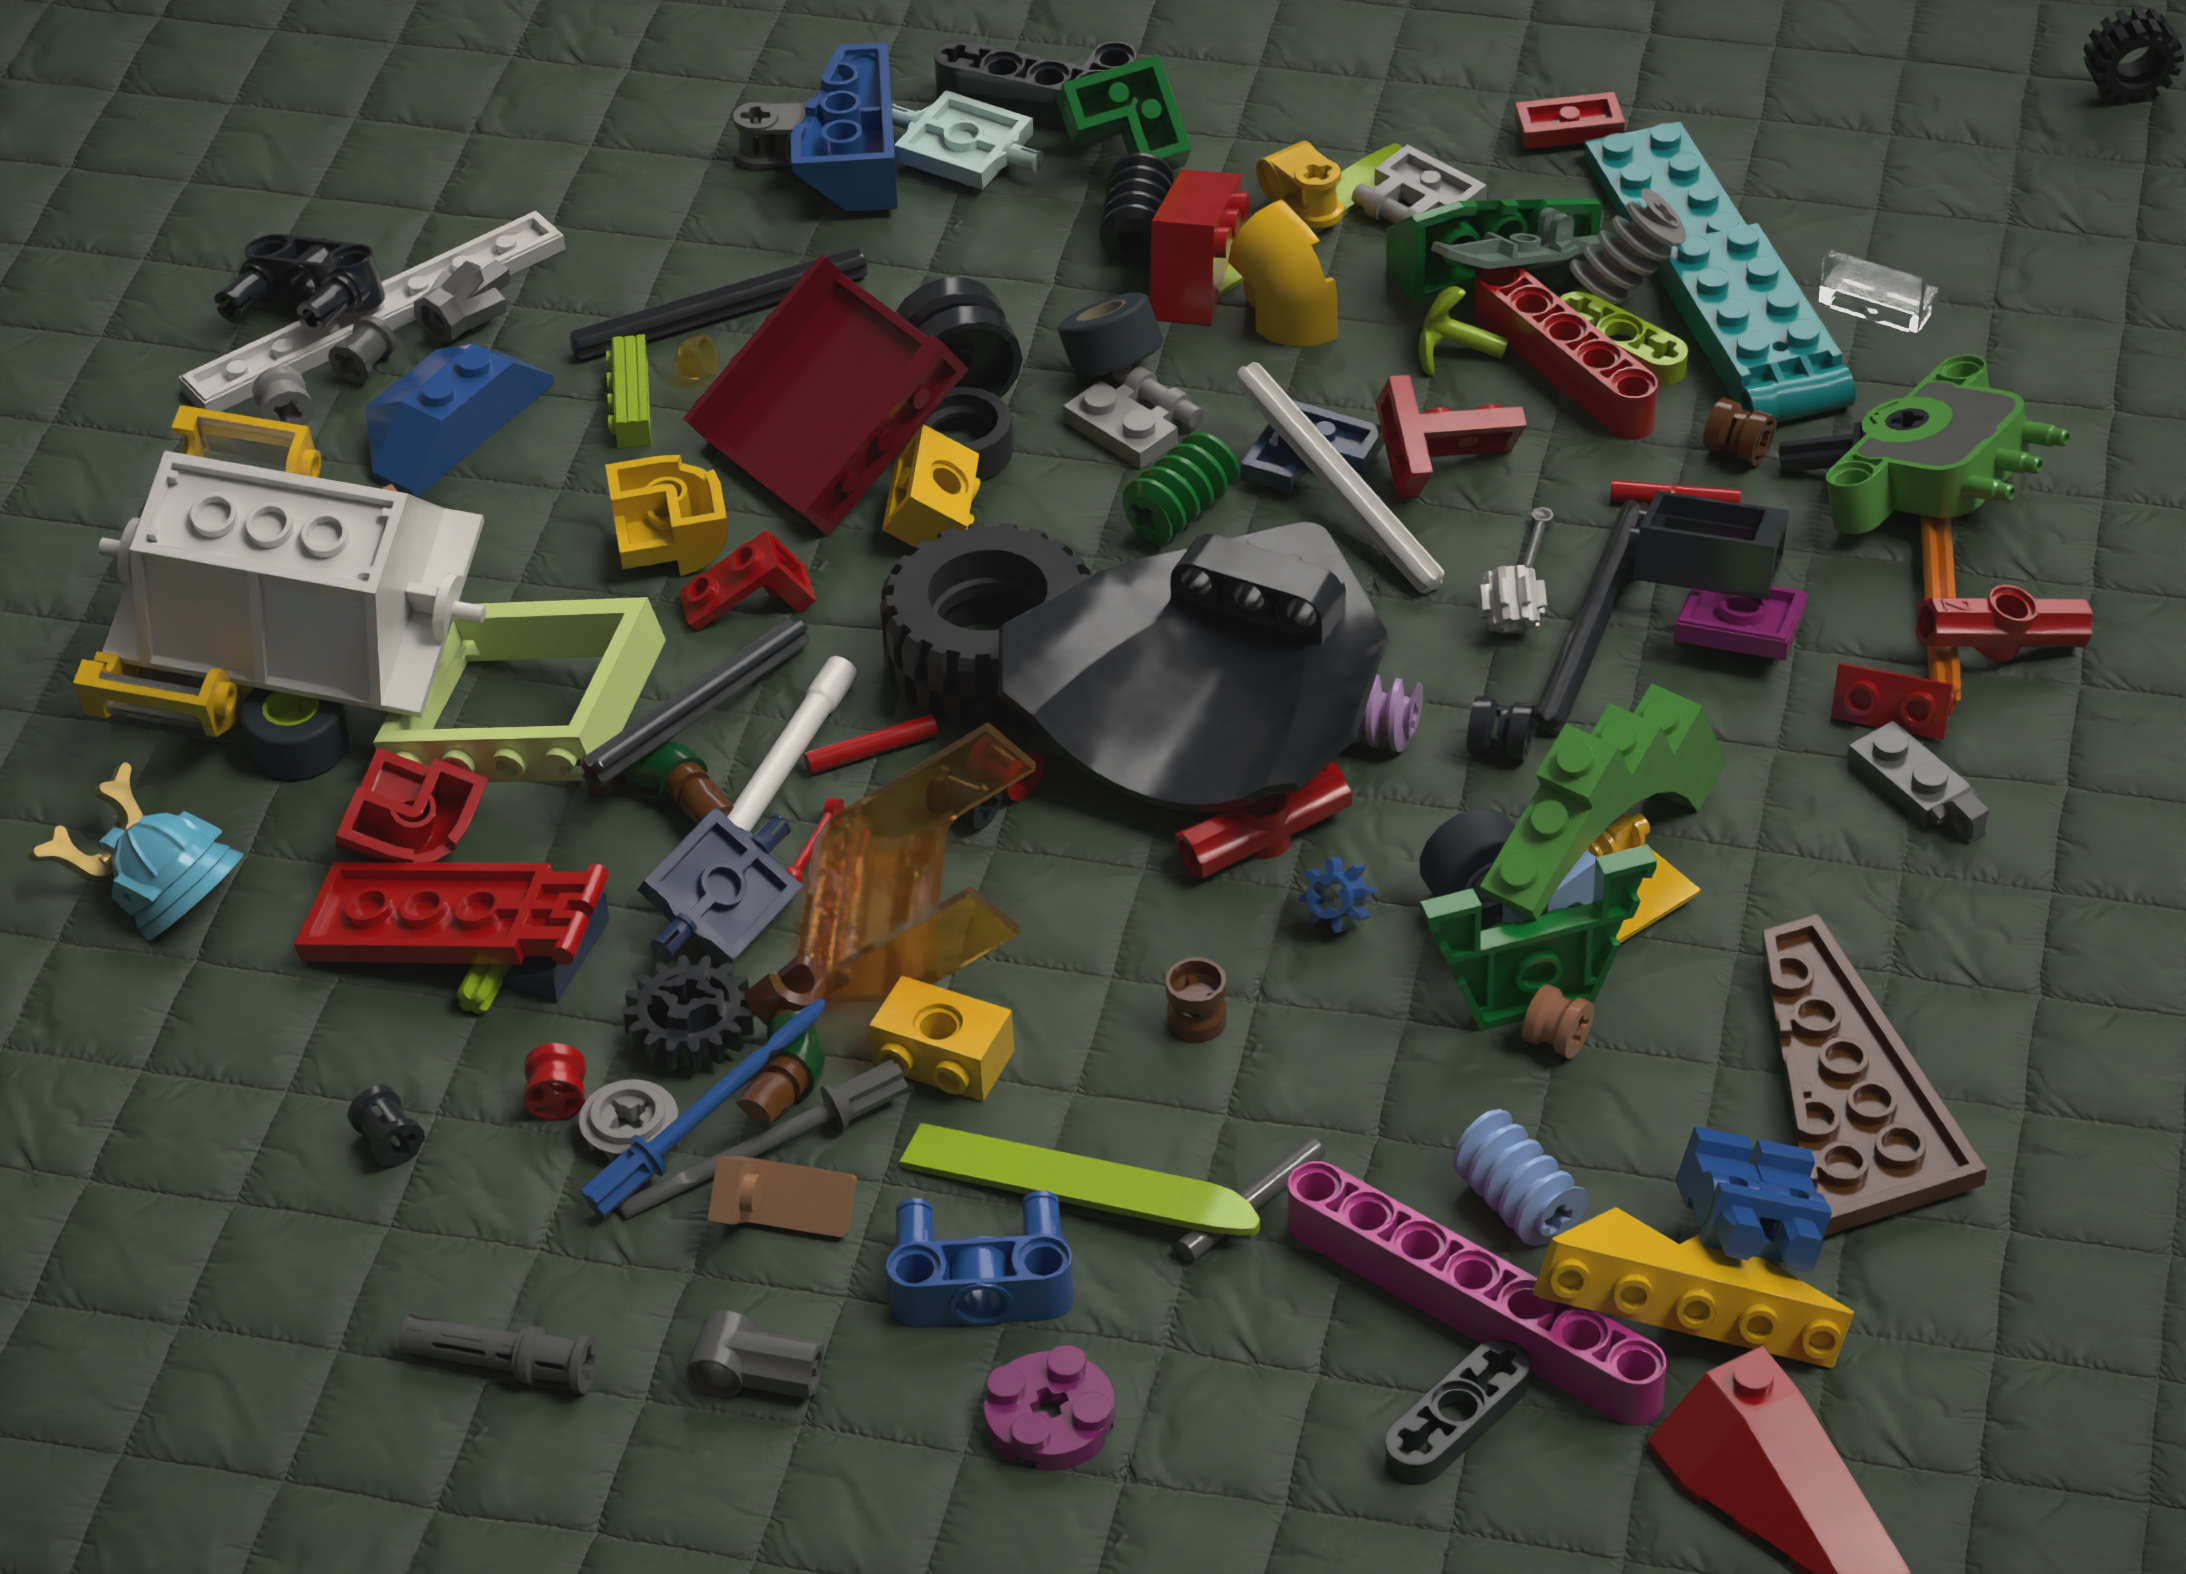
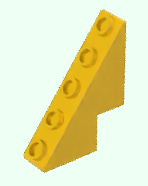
[1532,1207,1855,1368]

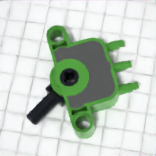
[1779,354,2070,534]

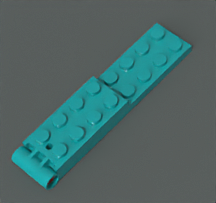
[1584,121,1856,423]

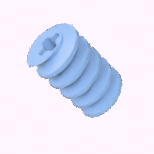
[1453,1109,1589,1246]

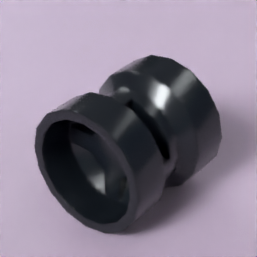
[1466,695,1535,761]

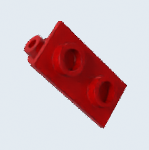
[1830,662,1956,740]

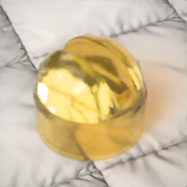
[675,334,721,379]

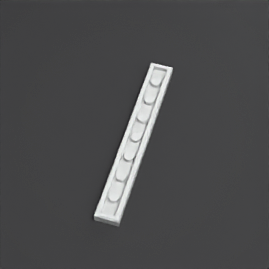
[178,211,565,412]

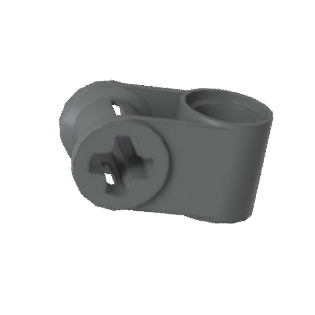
[733,101,807,170]

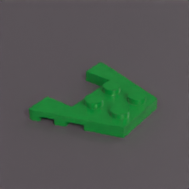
[1420,844,1657,1031]

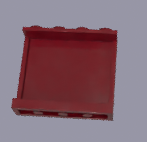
[683,253,968,537]

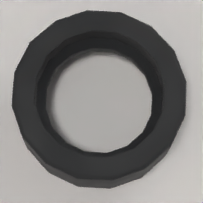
[912,387,1014,481]

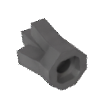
[413,260,510,345]

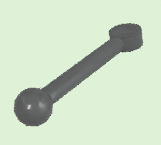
[1522,507,1554,568]

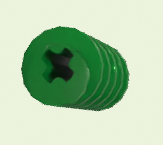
[1122,432,1239,546]

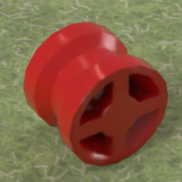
[523,1043,586,1121]

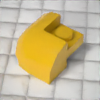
[1228,199,1337,347]
[605,455,728,576]

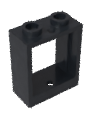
[1627,491,1789,600]

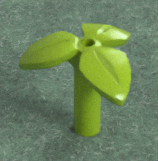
[1418,286,1508,376]

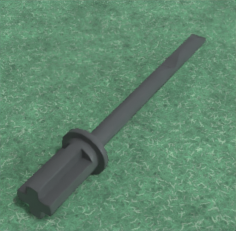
[619,1059,909,1219]

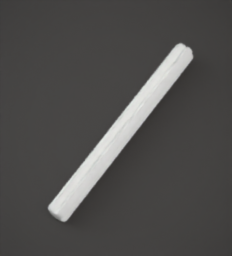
[1235,362,1445,594]

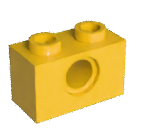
[882,424,980,546]
[869,975,1015,1102]

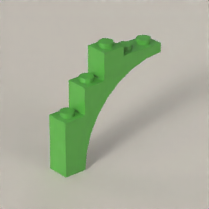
[1480,683,1726,920]

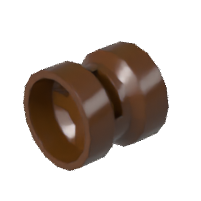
[1703,397,1777,466]
[1166,957,1227,1043]

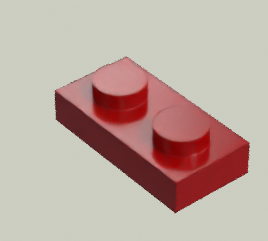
[1514,92,1625,149]

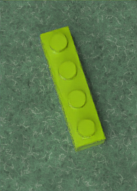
[606,334,651,448]

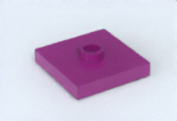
[1673,586,1808,661]

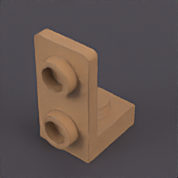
[708,1155,857,1237]

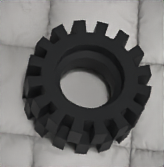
[2083,6,2184,105]

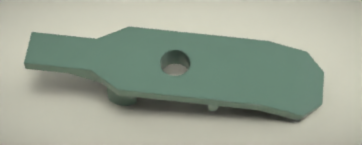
[1431,207,1604,269]

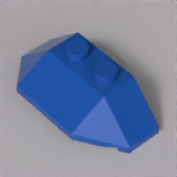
[365,344,555,497]

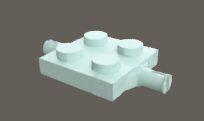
[892,91,1044,190]

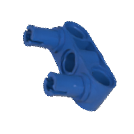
[886,1191,1075,1328]

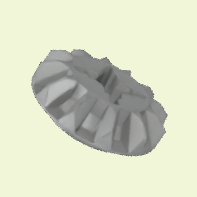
[579,1079,679,1162]

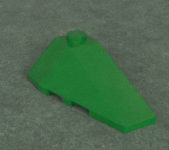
[1386,198,1601,304]

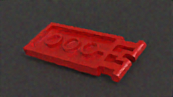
[294,862,609,965]

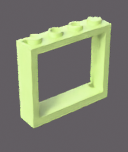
[373,597,666,783]

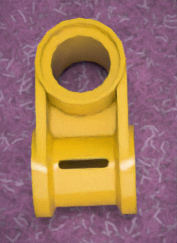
[1256,140,1343,228]

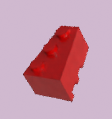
[1150,169,1250,325]

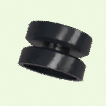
[895,277,1023,398]

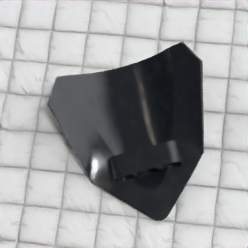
[998,522,1389,813]

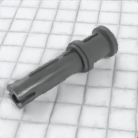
[399,1314,598,1394]

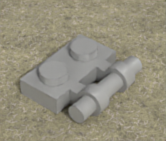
[1351,144,1487,224]
[1063,366,1204,470]

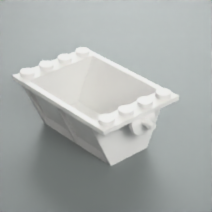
[99,451,486,718]

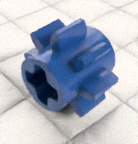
[1297,857,1377,933]

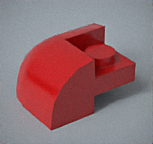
[335,747,489,863]

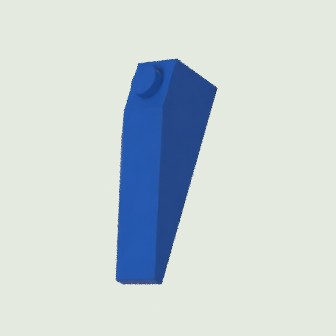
[791,42,898,212]

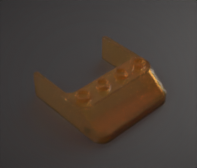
[797,722,1036,1003]

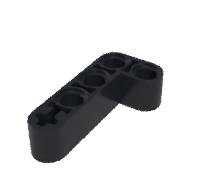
[934,40,1137,132]

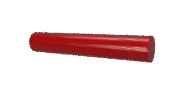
[1610,480,1741,505]
[804,714,938,775]

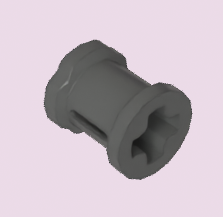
[328,315,397,384]

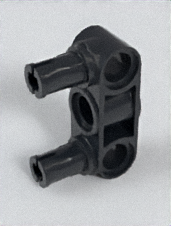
[214,234,385,333]

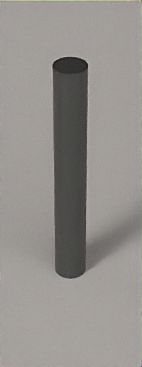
[1176,1137,1325,1263]

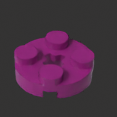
[984,1345,1116,1471]

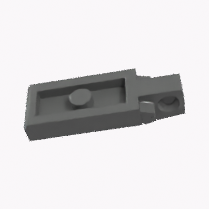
[1848,721,1989,845]

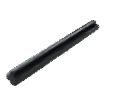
[570,248,868,361]
[1534,499,1649,736]
[580,618,810,786]

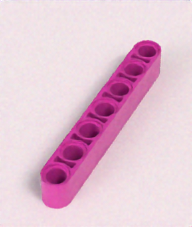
[1288,1161,1666,1425]

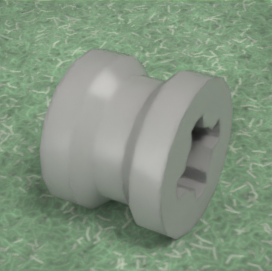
[252,366,314,426]

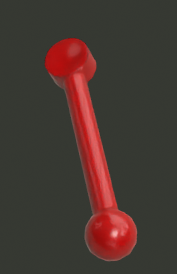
[784,797,845,883]

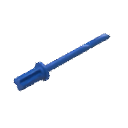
[580,999,825,1218]

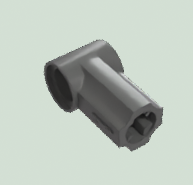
[686,1310,825,1399]

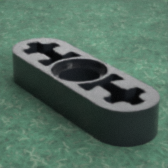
[1385,1340,1530,1485]

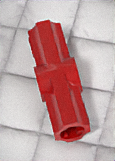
[1915,584,2093,661]
[1175,761,1352,880]

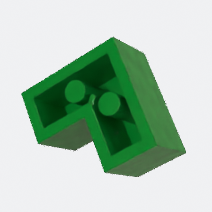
[1057,55,1192,170]

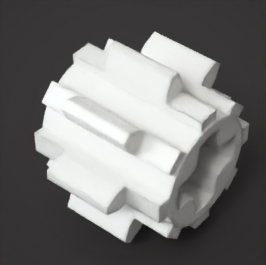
[1477,565,1547,634]

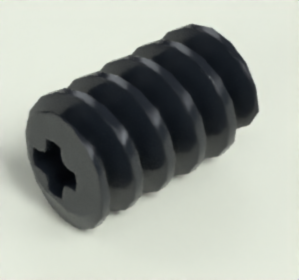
[1100,153,1174,265]

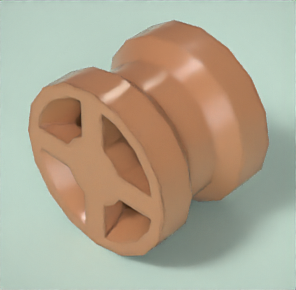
[1522,984,1594,1059]

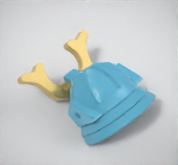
[28,763,244,941]

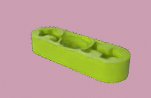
[1559,291,1688,386]

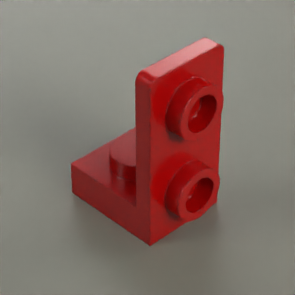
[680,529,816,631]

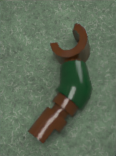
[577,741,734,825]
[735,955,826,1123]

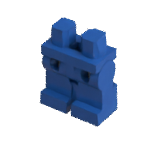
[1675,1126,1832,1273]

